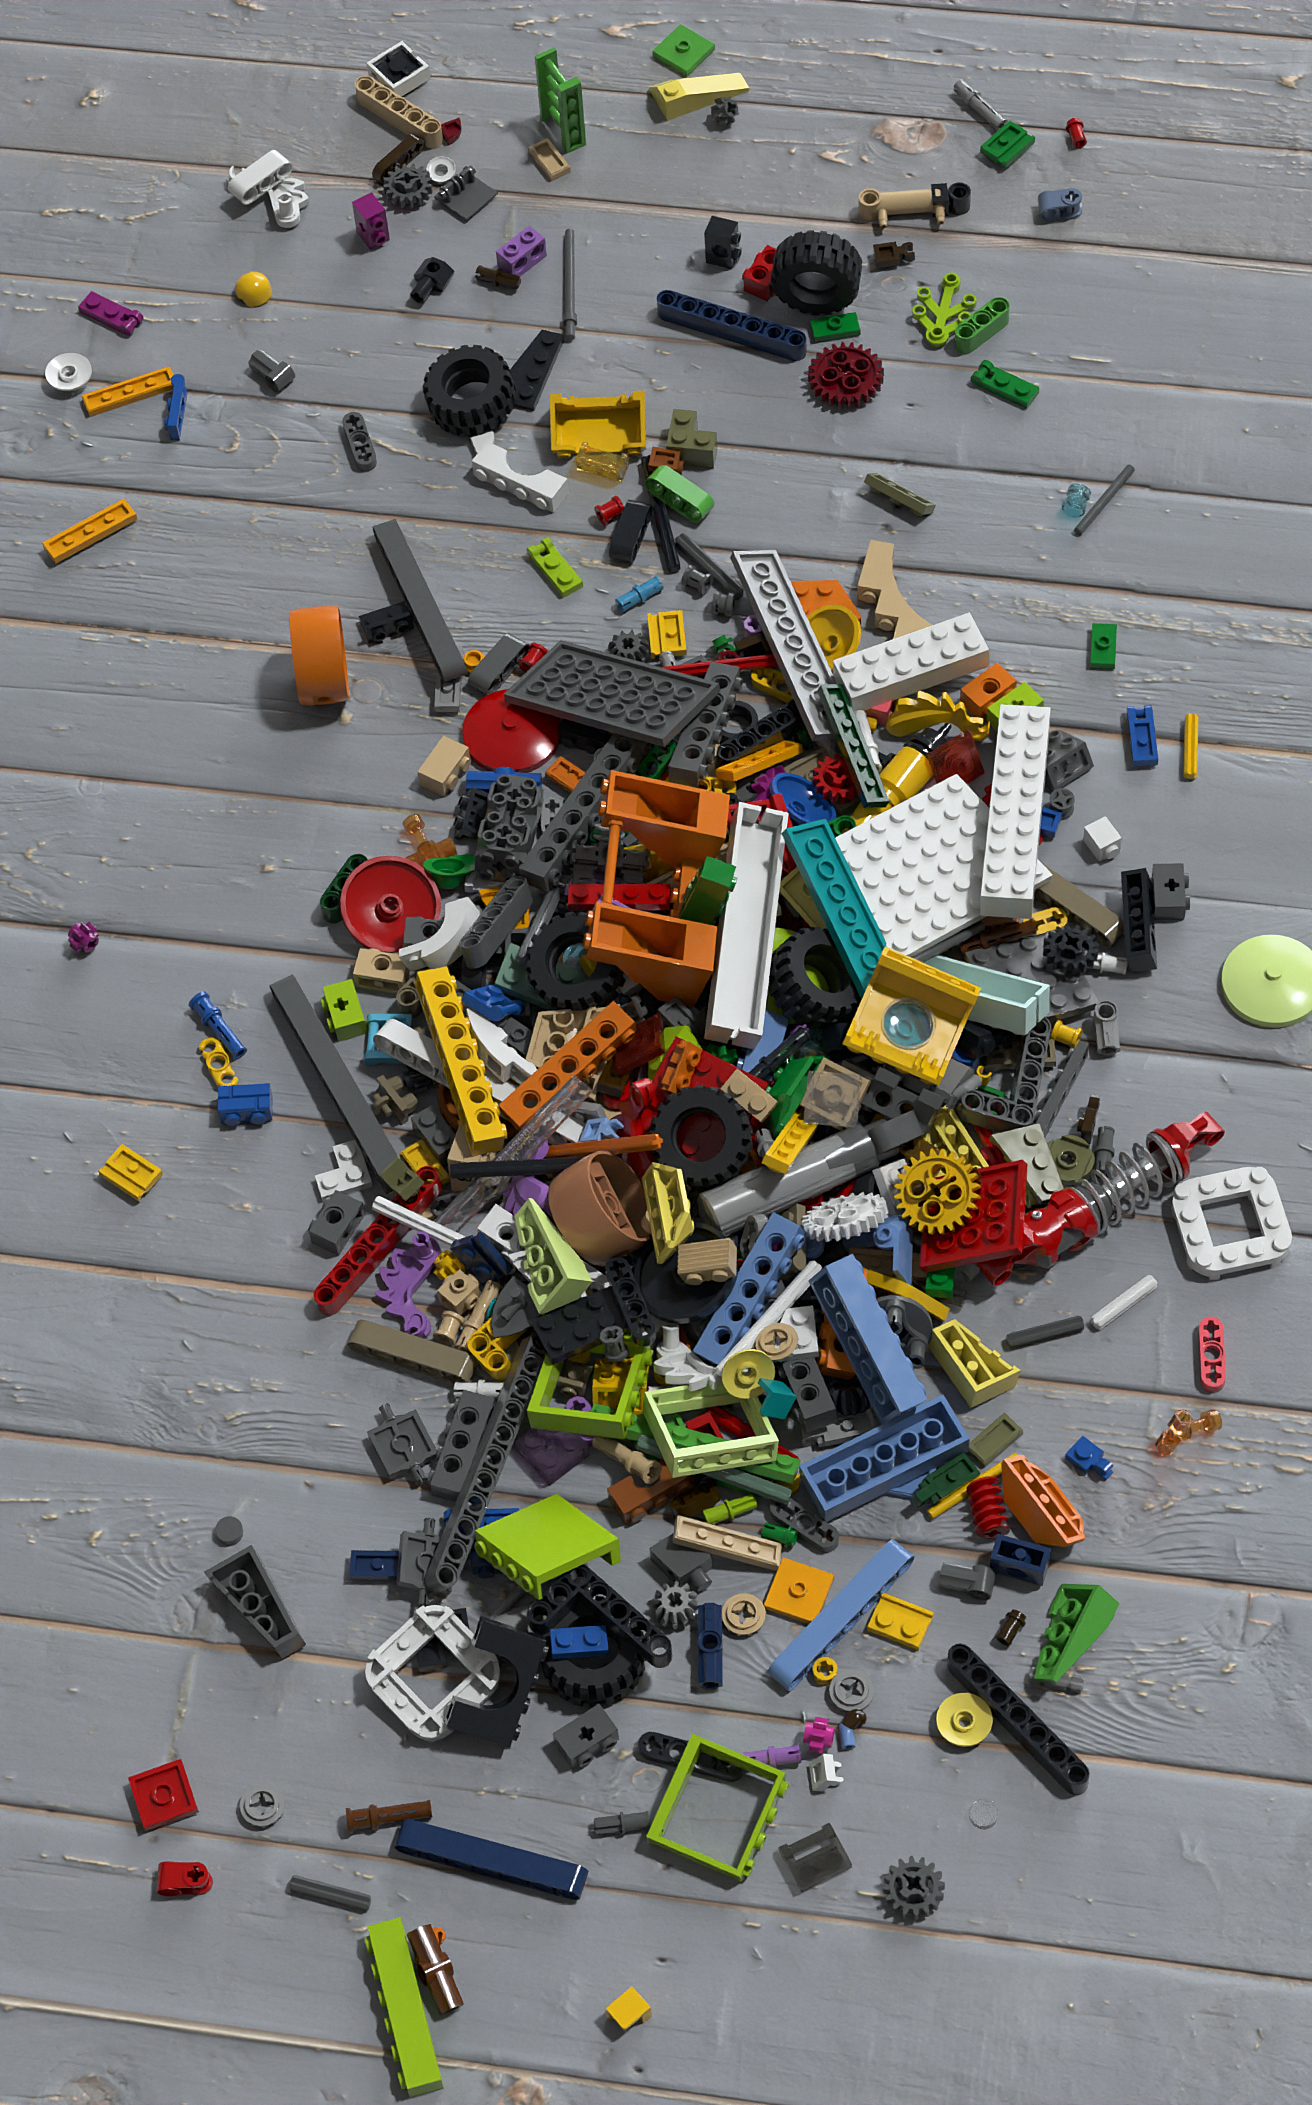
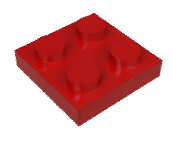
[128,1759,199,1831]

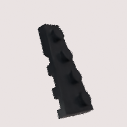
[510,330,564,411]

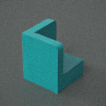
[758,1378,797,1419]

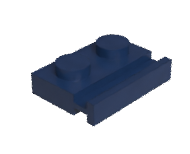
[450,1232,513,1284]

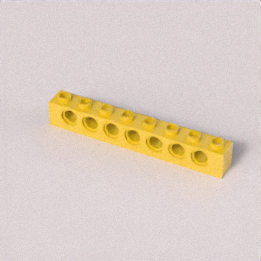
[415,966,507,1156]

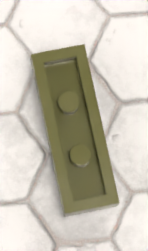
[864,473,936,516]

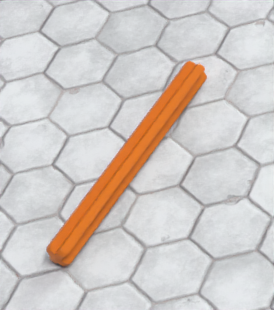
[545,1134,663,1159]

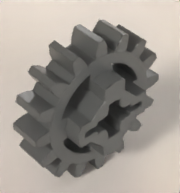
[383,164,433,208]
[883,1856,945,1920]

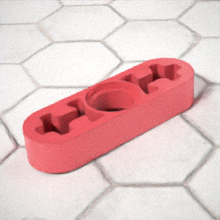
[1198,1317,1226,1393]

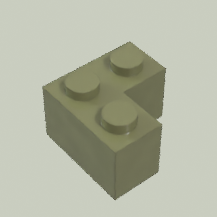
[666,409,718,468]

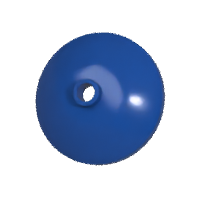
[770,773,836,825]

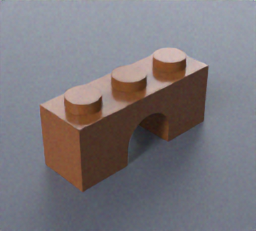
[607,1458,695,1525]

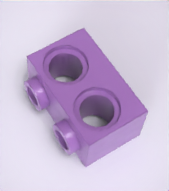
[496,226,547,276]

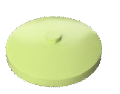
[1221,935,1312,1028]

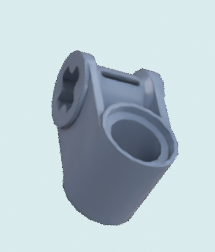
[1038,188,1082,222]

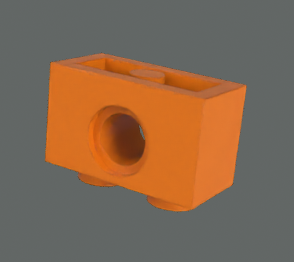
[960,662,1017,718]

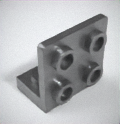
[1045,729,1094,791]

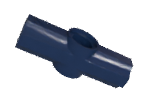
[697,1603,723,1690]

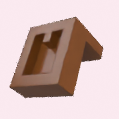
[648,446,684,475]

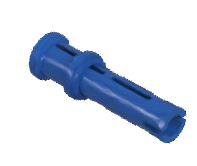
[188,992,247,1060]

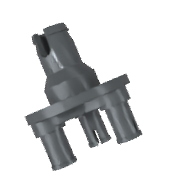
[876,1294,933,1369]

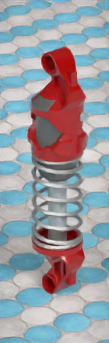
[977,1112,1225,1287]

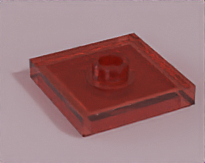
[927,730,985,784]
[615,1014,665,1075]

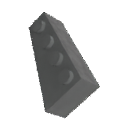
[204,1545,306,1659]

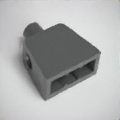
[649,1533,712,1591]

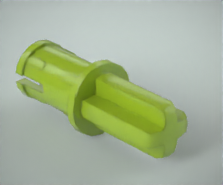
[702,1494,757,1525]

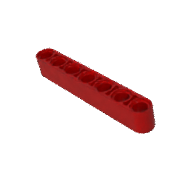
[313,1166,442,1315]

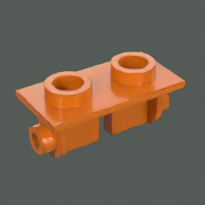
[661,1040,703,1094]

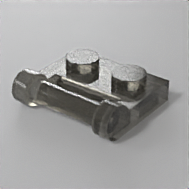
[778,1823,852,1892]

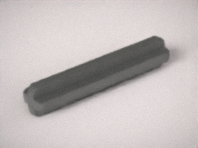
[1006,1315,1084,1349]
[289,1875,372,1911]

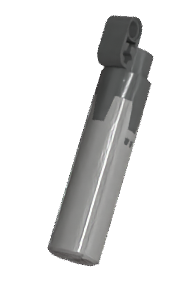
[697,1110,924,1237]

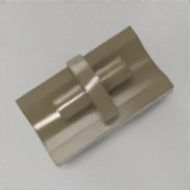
[372,1075,418,1125]

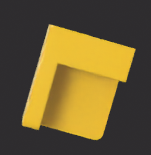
[605,1986,652,2030]

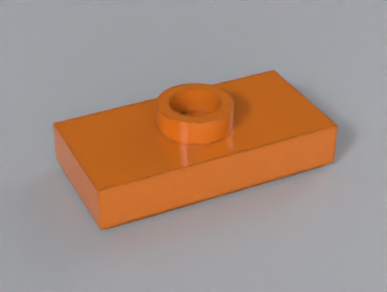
[545,756,585,794]

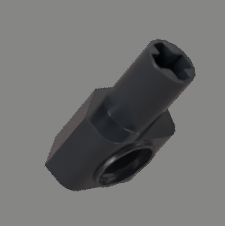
[410,257,455,303]

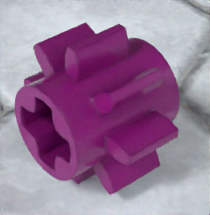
[68,922,99,953]

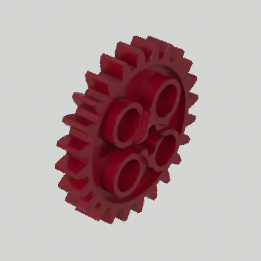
[808,342,884,409]

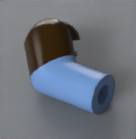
[839,1709,867,1750]

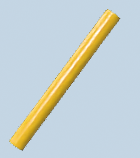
[927,1452,1018,1520]

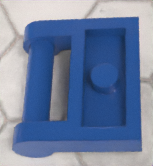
[461,985,525,1021]

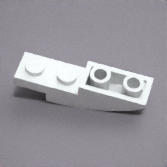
[466,1007,538,1085]

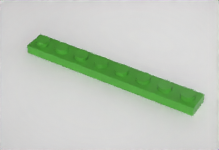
[590,1403,801,1484]

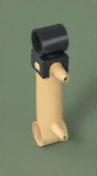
[858,182,971,229]

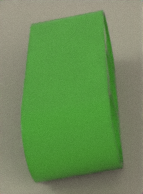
[955,297,1010,354]
[645,465,714,523]

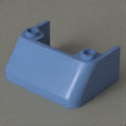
[797,1215,913,1285]

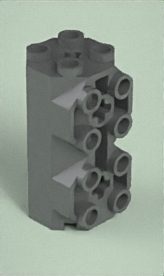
[475,774,544,883]

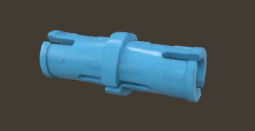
[615,576,664,612]

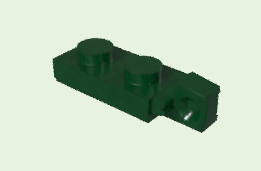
[910,1452,981,1508]

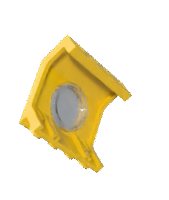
[843,946,981,1086]

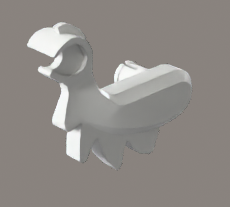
[227,166,309,228]
[654,1322,750,1391]

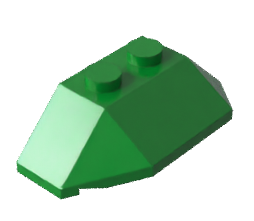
[763,1056,828,1141]

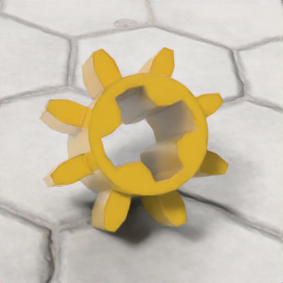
[434,1250,466,1281]

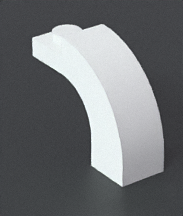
[399,897,480,972]

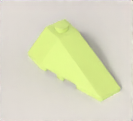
[515,1198,593,1314]

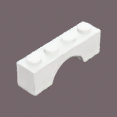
[472,441,569,513]

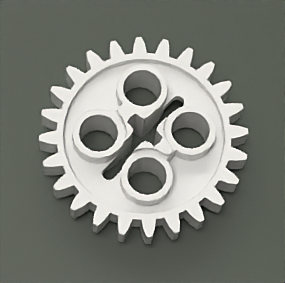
[802,1192,889,1242]

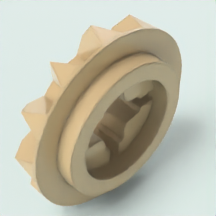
[756,1323,799,1362]
[722,1593,766,1636]

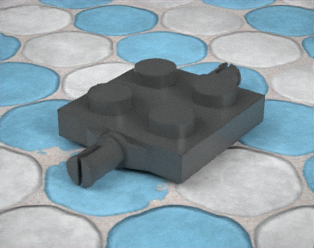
[367,1403,438,1484]
[396,1518,454,1608]

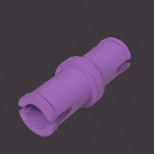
[743,1745,802,1768]

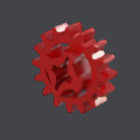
[812,753,859,804]

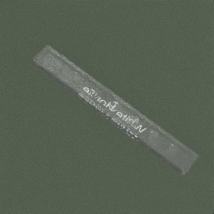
[434,1074,593,1233]

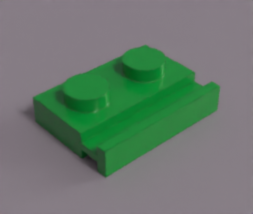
[980,120,1035,169]

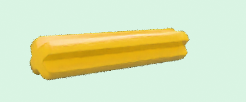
[1183,713,1198,779]

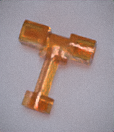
[403,814,457,869]
[1155,1409,1222,1456]

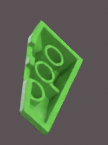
[1034,1584,1120,1683]

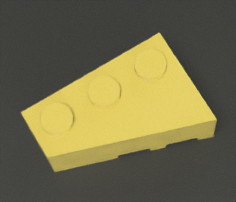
[928,1319,1021,1408]

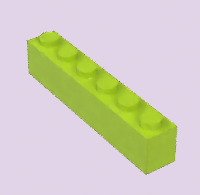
[364,1917,444,2098]

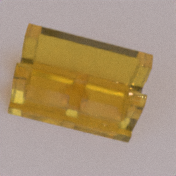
[575,442,631,483]

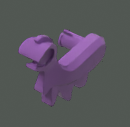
[503,1134,553,1218]
[375,1231,442,1339]

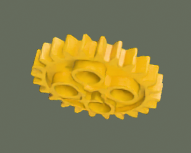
[894,1148,981,1235]

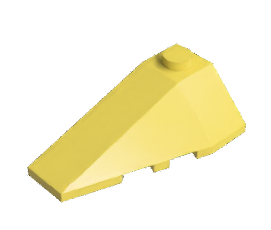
[649,73,749,121]

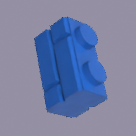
[218,1083,273,1126]

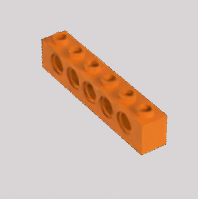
[499,1001,637,1134]

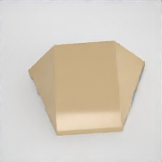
[526,1004,620,1101]

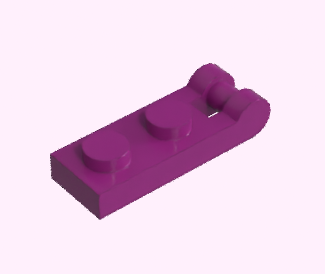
[78,291,144,336]

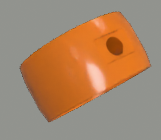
[289,605,349,706]

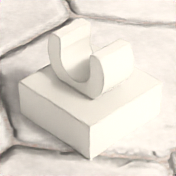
[809,1754,844,1792]

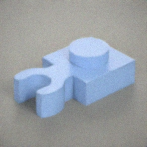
[579,1117,624,1142]

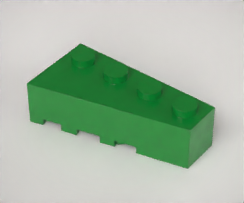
[678,856,737,926]

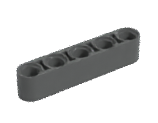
[459,876,533,969]

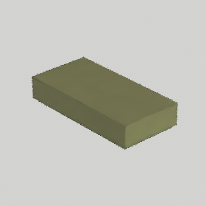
[968,1412,1023,1468]

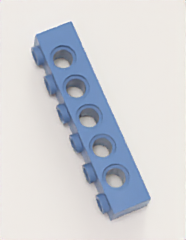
[693,1212,806,1367]

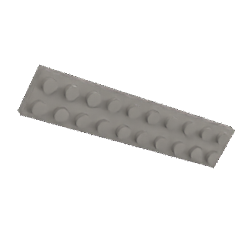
[730,550,837,741]

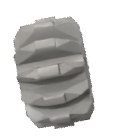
[652,1581,699,1629]

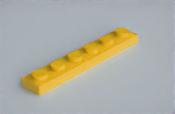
[762,1105,825,1174]

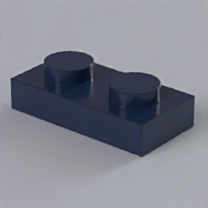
[349,1550,399,1580]

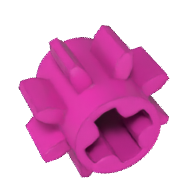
[803,1717,835,1754]

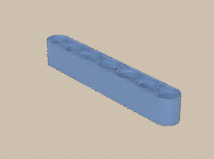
[767,1539,915,1691]

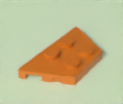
[790,580,861,624]

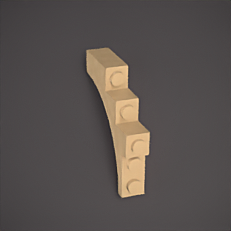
[858,540,932,639]

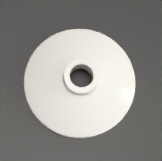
[45,353,92,391]

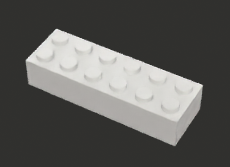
[833,612,989,712]

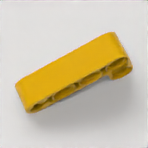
[467,1283,530,1382]

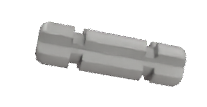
[1029,1667,1084,1693]

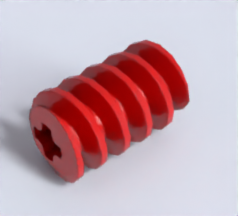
[966,1476,1010,1538]

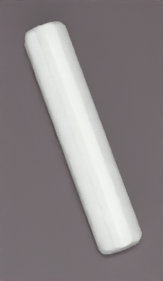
[1091,1275,1158,1330]

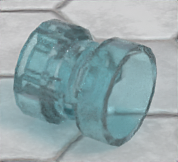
[1062,484,1091,517]

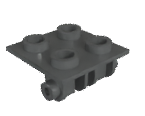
[434,165,498,220]

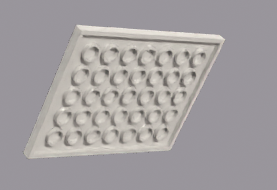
[835,774,1053,958]

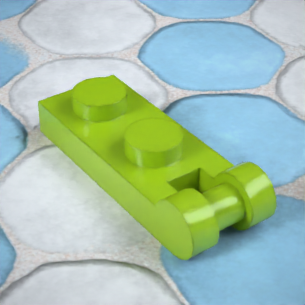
[526,537,583,598]

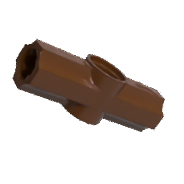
[407,1924,464,2015]

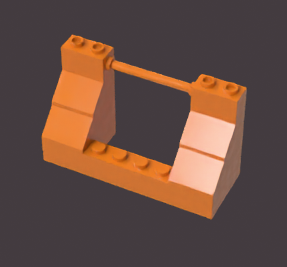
[583,770,730,1007]

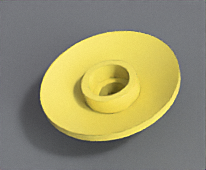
[721,1349,775,1399]
[936,1693,993,1747]

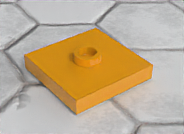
[764,1557,835,1624]

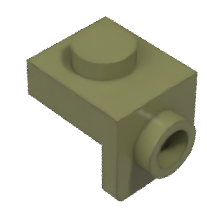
[380,1157,425,1201]

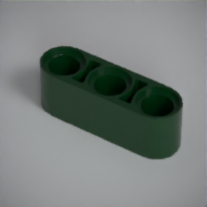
[320,854,368,923]

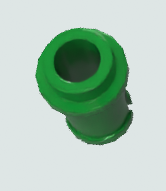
[761,1522,798,1548]

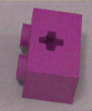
[352,192,390,250]

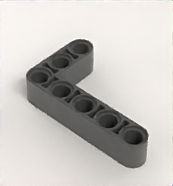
[955,1017,1051,1133]

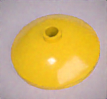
[807,605,861,672]

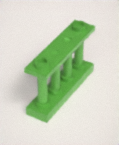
[534,47,586,154]

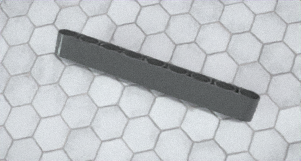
[372,519,467,682]

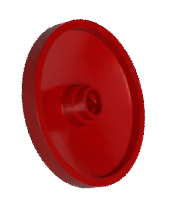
[462,689,560,773]
[340,856,441,953]

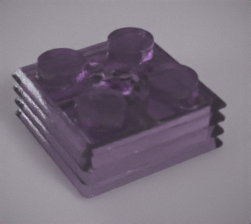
[515,1428,590,1485]

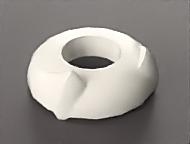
[426,156,456,184]

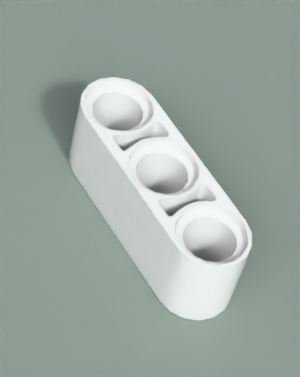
[228,150,293,205]

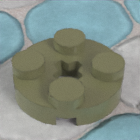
[1047,1135,1095,1187]

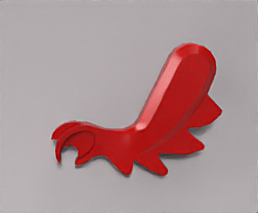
[610,1078,657,1181]

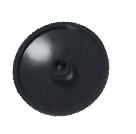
[634,1222,738,1324]

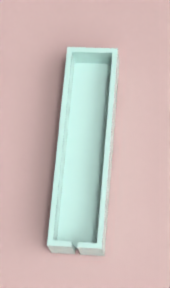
[924,955,1050,1035]

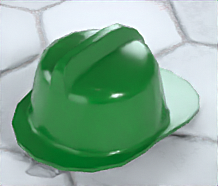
[423,854,476,889]

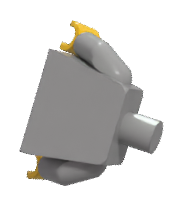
[914,1059,992,1105]

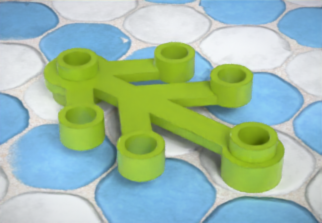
[912,272,977,348]

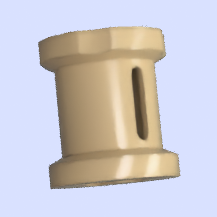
[433,1311,465,1346]

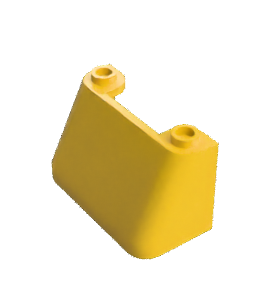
[550,391,646,458]

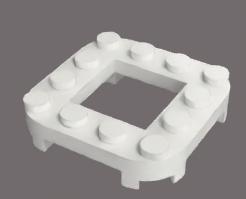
[1171,1167,1292,1280]
[365,1605,501,1742]

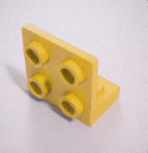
[592,1357,649,1415]

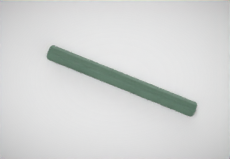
[636,1435,792,1504]

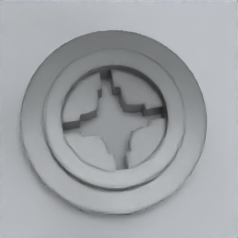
[829,1669,874,1711]
[240,1783,285,1828]

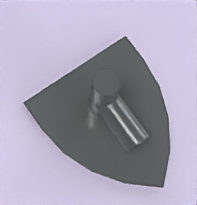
[492,1276,541,1338]

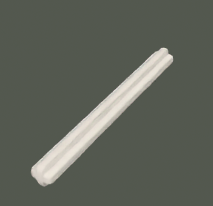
[372,1196,516,1275]
[716,1261,822,1377]

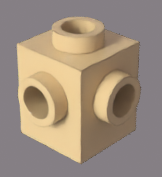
[437,1269,480,1316]

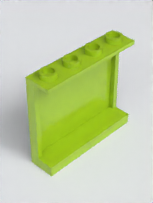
[475,1493,621,1600]

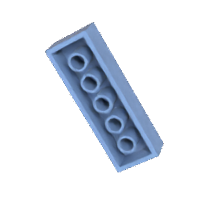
[808,1254,928,1424]
[799,1395,970,1522]

